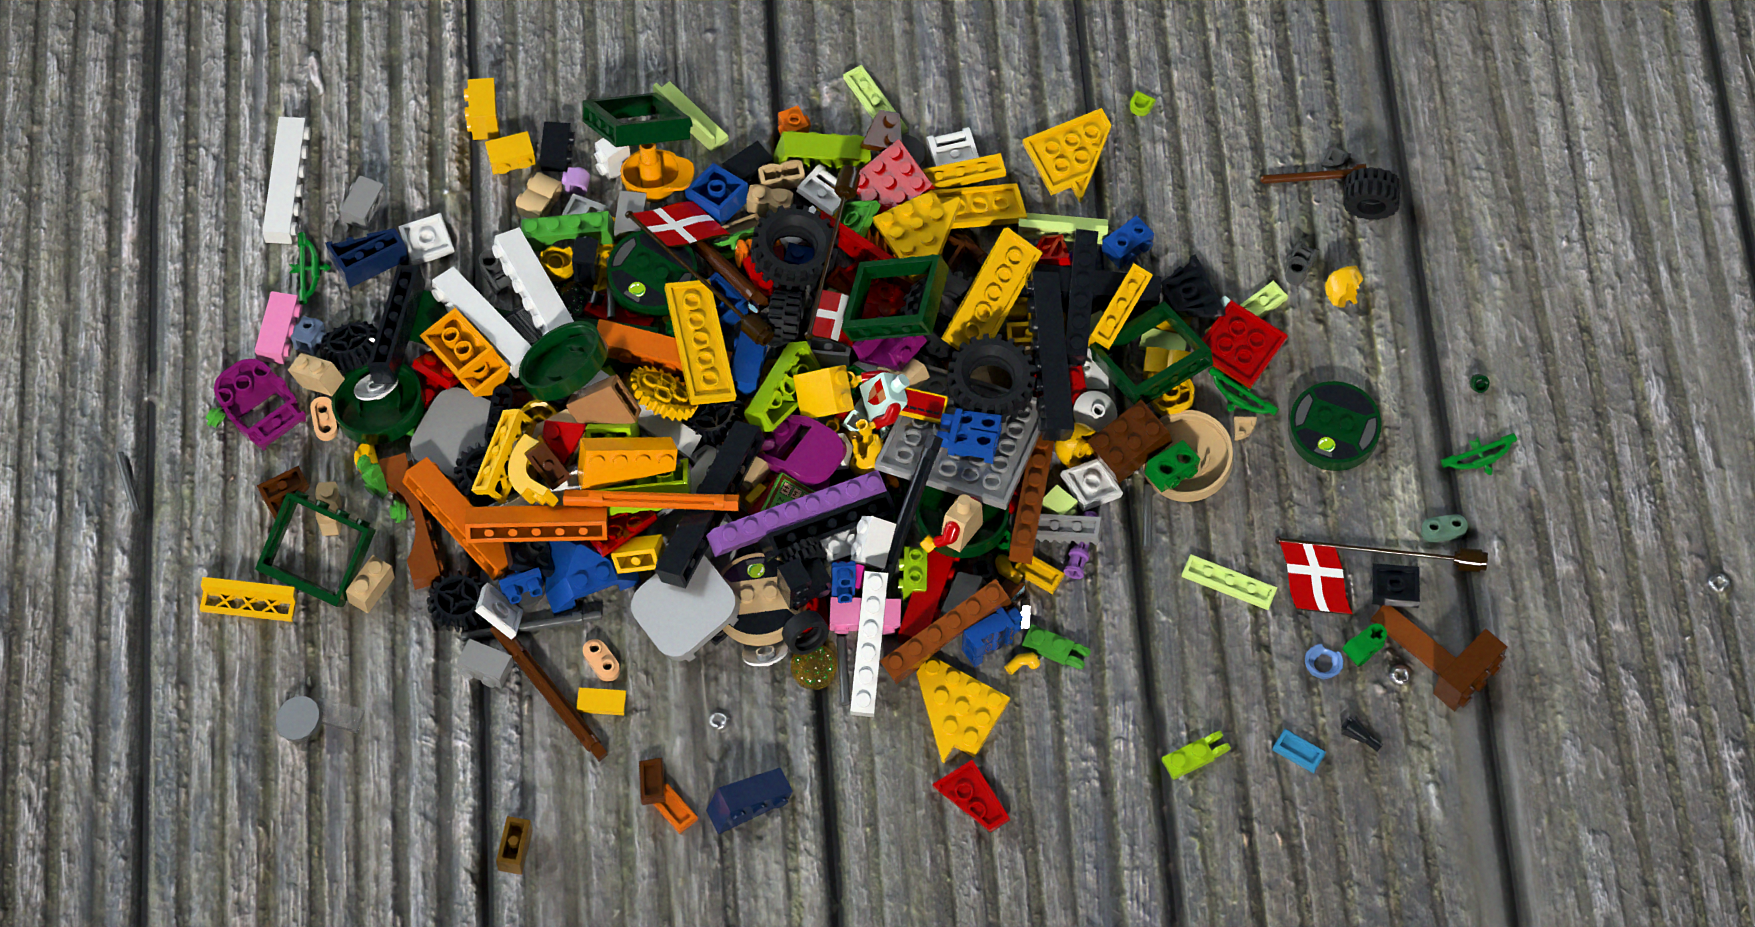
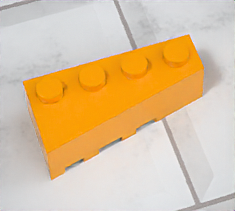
[577,437,678,490]

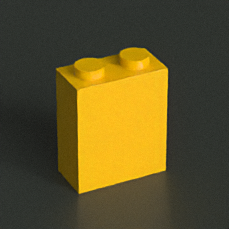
[793,365,854,419]

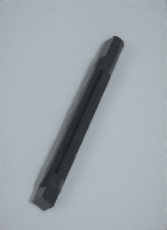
[877,433,943,591]

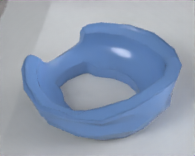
[1305,644,1344,679]

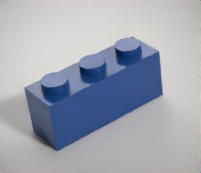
[730,331,768,398]

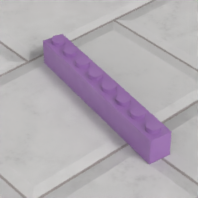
[706,470,887,557]

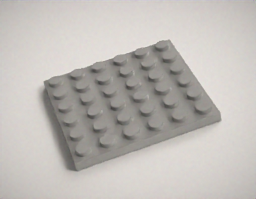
[875,363,1041,510]

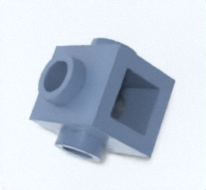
[291,316,327,356]

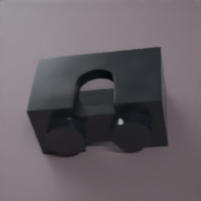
[572,236,601,285]

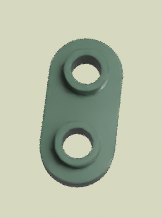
[1421,514,1468,542]

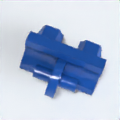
[831,561,856,603]
[498,567,544,605]

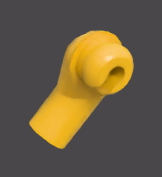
[995,554,1023,585]
[1004,652,1041,675]

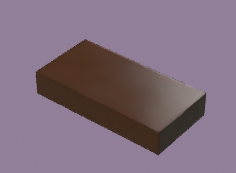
[639,757,666,805]

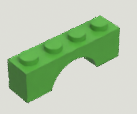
[521,211,615,251]

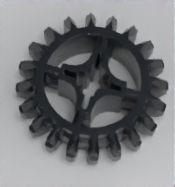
[321,320,378,373]
[686,394,746,446]
[454,441,509,503]
[427,570,485,632]

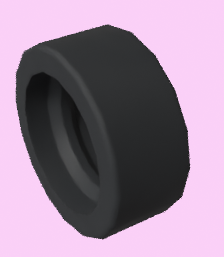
[782,610,829,655]

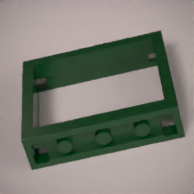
[582,92,693,147]
[841,254,949,341]
[1090,301,1213,405]
[255,490,376,607]

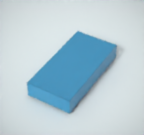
[1272,729,1326,774]

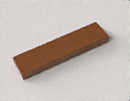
[1370,605,1456,676]

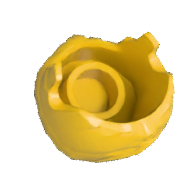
[538,245,573,282]
[1325,265,1363,308]
[849,433,884,477]

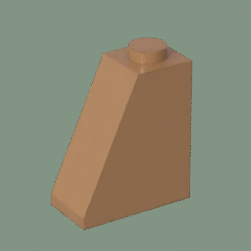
[566,374,641,424]

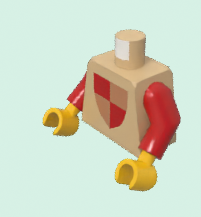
[920,494,983,553]

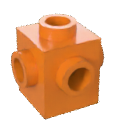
[778,105,811,135]

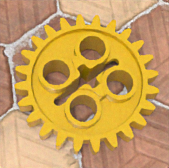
[627,366,698,421]

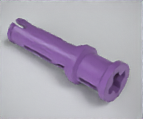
[1064,511,1098,579]

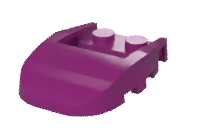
[214,359,306,451]
[757,414,847,485]

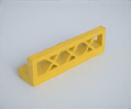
[922,153,1006,190]
[1088,263,1153,350]
[471,409,537,504]
[200,577,298,622]

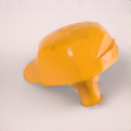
[620,143,695,203]

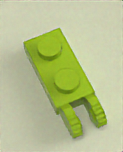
[1162,731,1231,780]

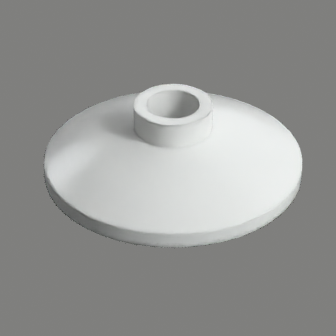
[354,374,398,400]
[1073,391,1117,435]
[742,640,789,666]

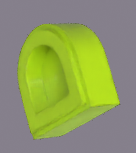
[1130,90,1156,116]

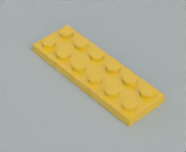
[941,227,1043,351]
[664,279,736,405]

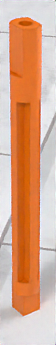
[563,489,740,511]

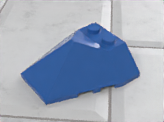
[545,540,641,616]

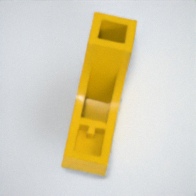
[508,433,559,507]

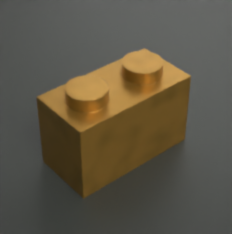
[496,816,533,875]

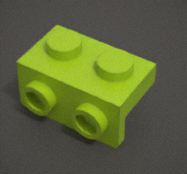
[899,547,927,601]

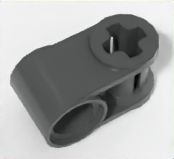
[1285,241,1320,285]
[479,250,512,295]

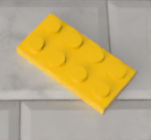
[933,183,1028,229]

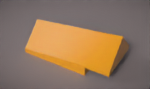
[420,308,510,397]

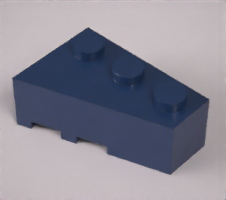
[325,228,409,288]
[706,768,793,835]

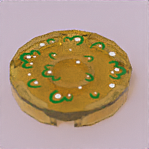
[791,645,837,690]

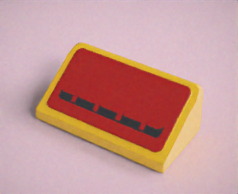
[899,387,948,424]

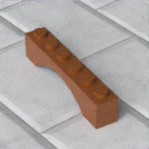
[1009,434,1055,565]
[379,453,444,590]
[880,579,1012,685]

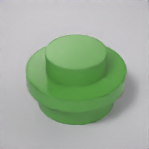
[206,406,226,428]
[389,500,406,523]

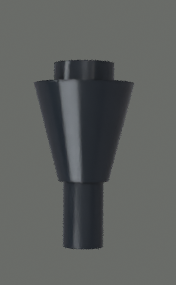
[1341,716,1383,752]

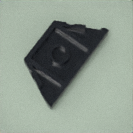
[1161,254,1226,318]

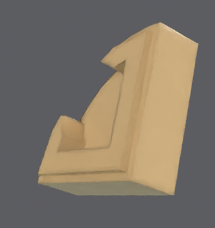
[1233,417,1257,440]

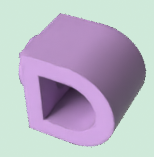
[562,167,590,195]

